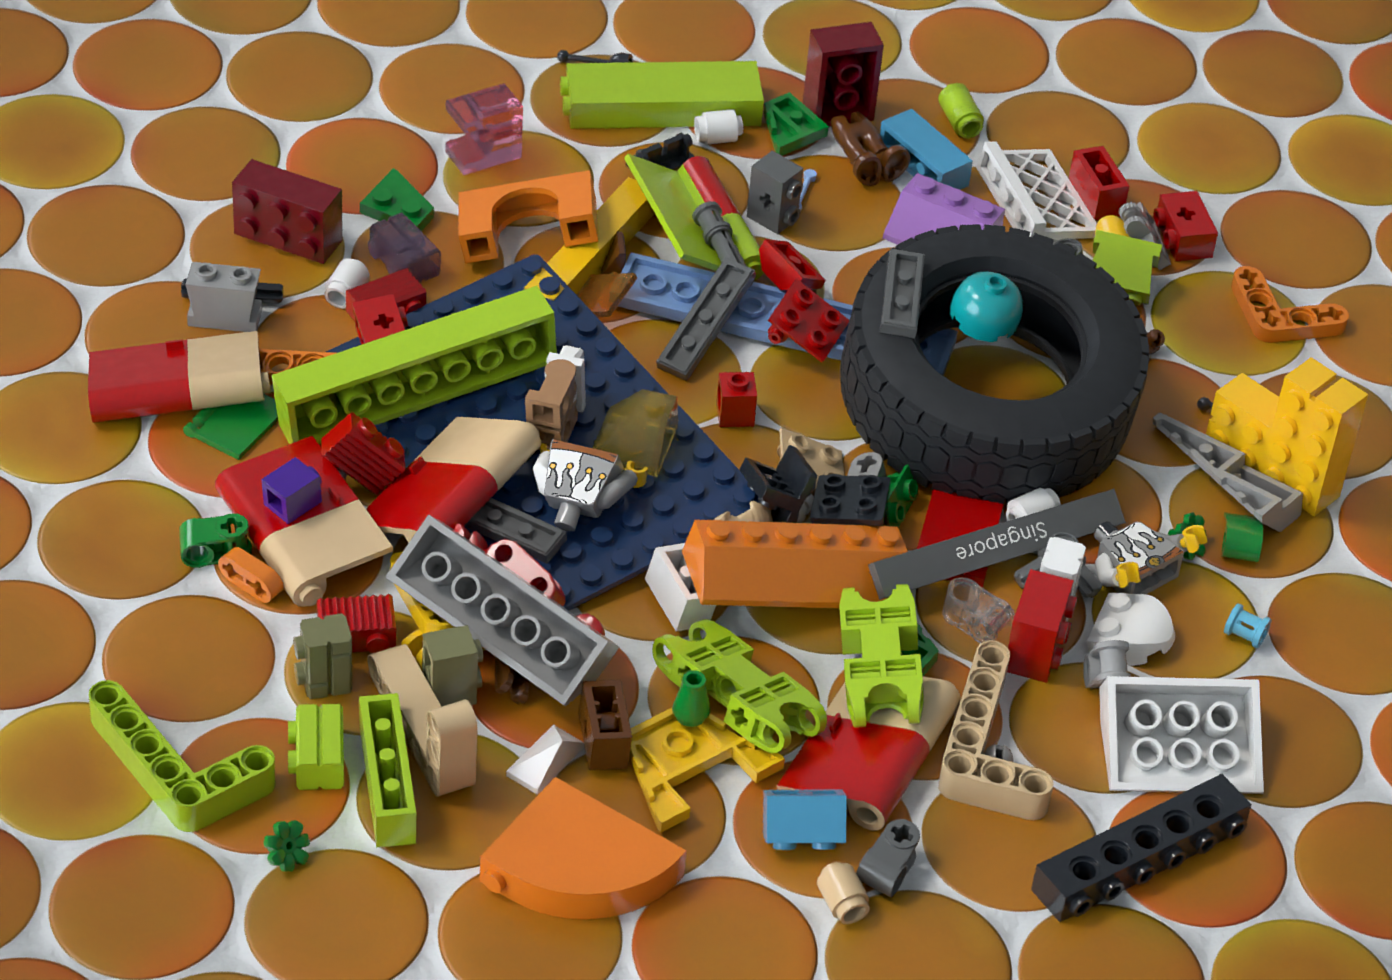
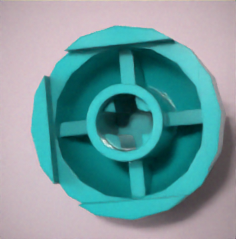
[950,271,1023,342]

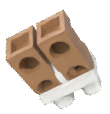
[525,345,586,450]

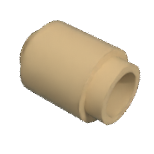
[817,862,870,924]

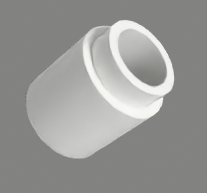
[694,109,743,145]
[324,259,370,309]
[1006,488,1061,521]

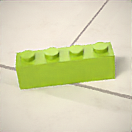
[359,693,416,848]

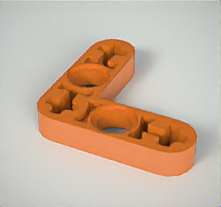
[1231,266,1349,343]

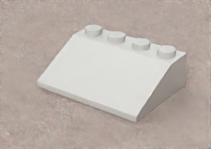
[1100,676,1264,794]

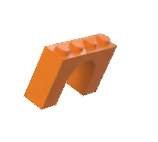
[458,170,599,264]

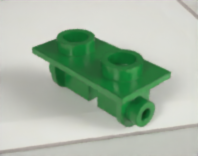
[886,465,918,528]

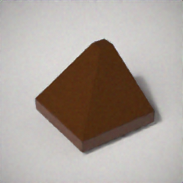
[601,231,626,279]

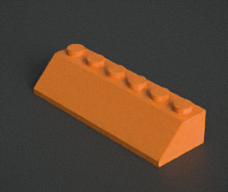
[682,519,908,608]

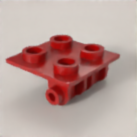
[768,278,850,363]

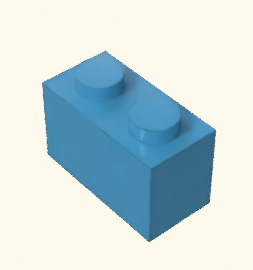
[763,789,846,850]

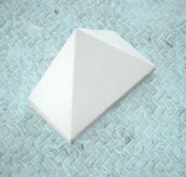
[506,725,584,794]

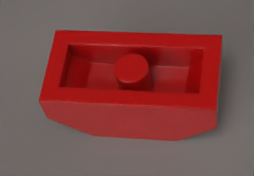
[759,239,826,294]

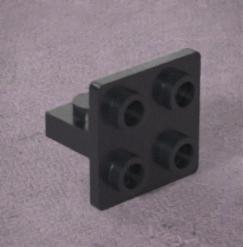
[739,445,817,523]
[810,474,891,526]

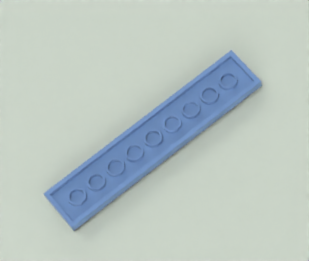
[610,253,958,376]

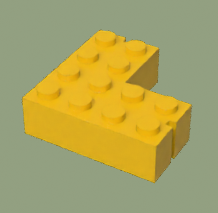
[1206,357,1368,517]

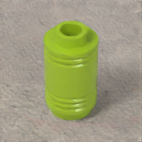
[938,83,984,138]

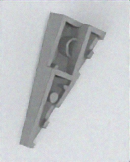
[1153,413,1303,532]

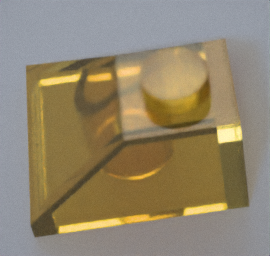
[592,389,678,477]

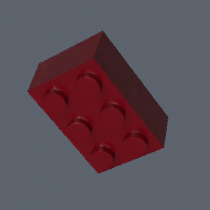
[803,21,884,127]
[232,159,343,264]

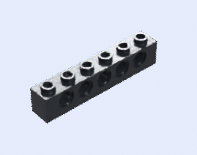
[1031,774,1252,922]

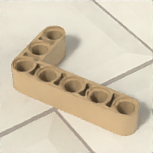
[938,640,1053,820]
[367,644,478,797]

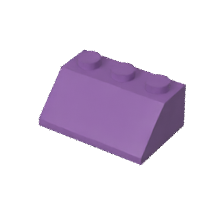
[883,173,1005,245]

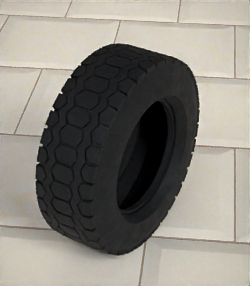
[840,224,1149,505]

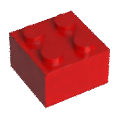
[1007,569,1077,683]

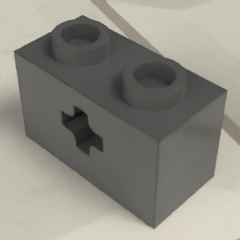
[747,151,803,235]

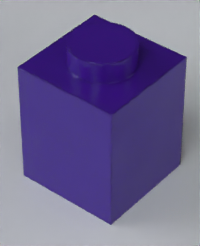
[261,457,322,524]

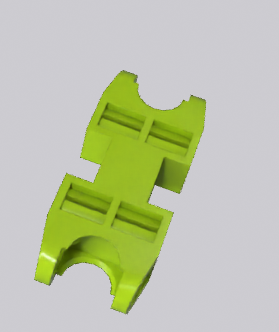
[839,584,924,728]
[652,619,827,753]

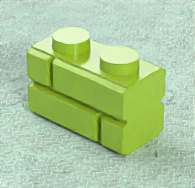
[288,704,344,790]

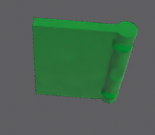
[183,394,278,460]

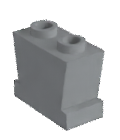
[185,262,262,332]

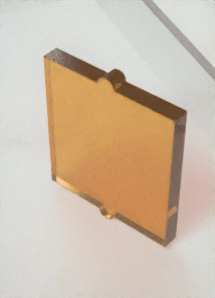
[577,272,637,317]

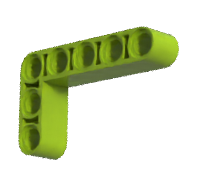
[89,680,276,832]

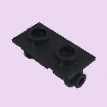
[626,133,695,171]

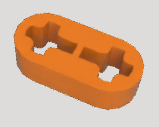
[218,547,284,603]

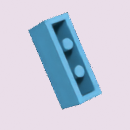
[880,109,973,190]

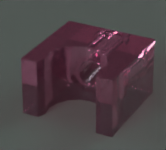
[445,83,523,175]

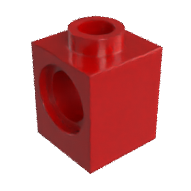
[716,372,757,427]

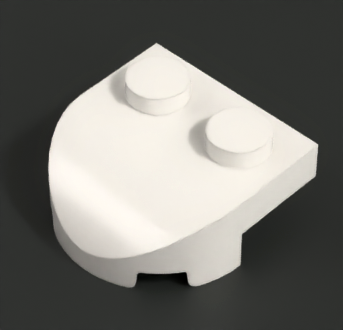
[1087,593,1175,666]

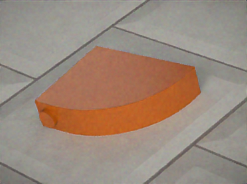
[479,777,687,919]

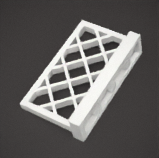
[976,142,1097,240]

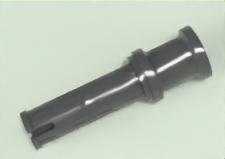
[692,201,754,287]

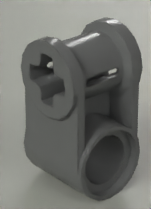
[856,819,920,898]

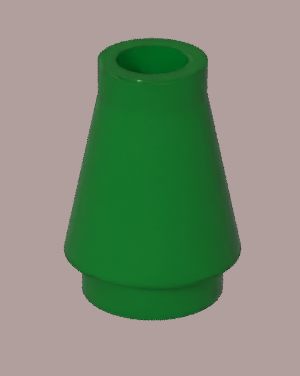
[672,670,711,727]

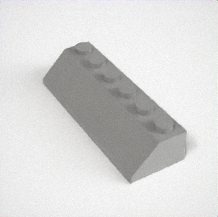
[386,514,619,706]

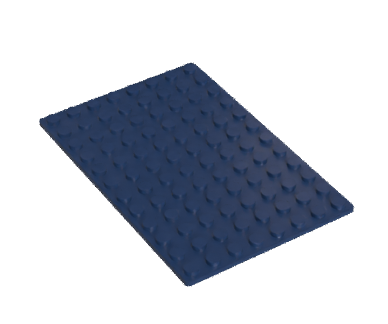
[326,254,760,611]

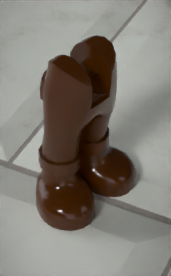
[830,111,911,186]

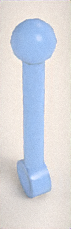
[799,169,817,211]

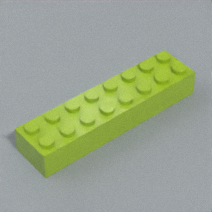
[271,286,557,444]

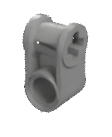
[1083,640,1131,688]

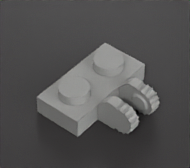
[1119,202,1171,270]

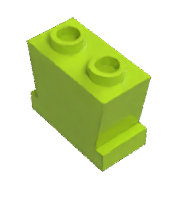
[1092,230,1162,306]

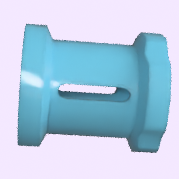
[1223,603,1272,649]

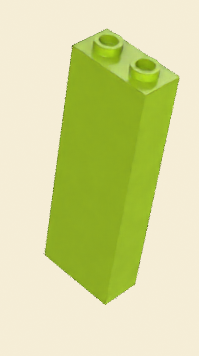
[560,61,764,129]

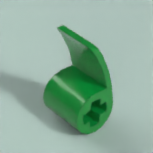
[1221,512,1263,562]

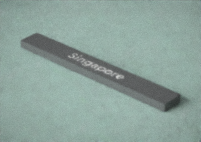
[868,489,1126,600]

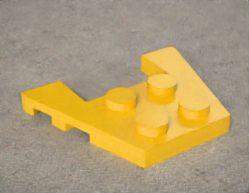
[629,708,785,833]

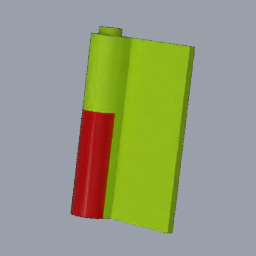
[624,154,764,280]

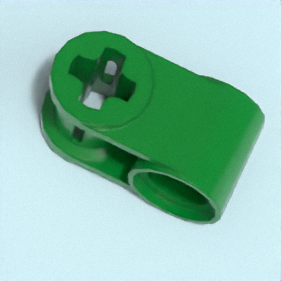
[179,514,253,568]

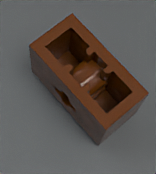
[578,680,632,770]

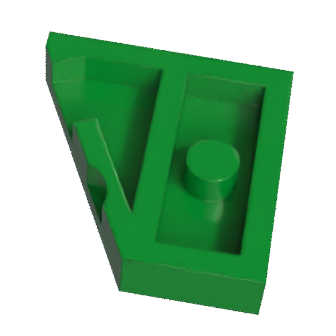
[360,168,434,236]

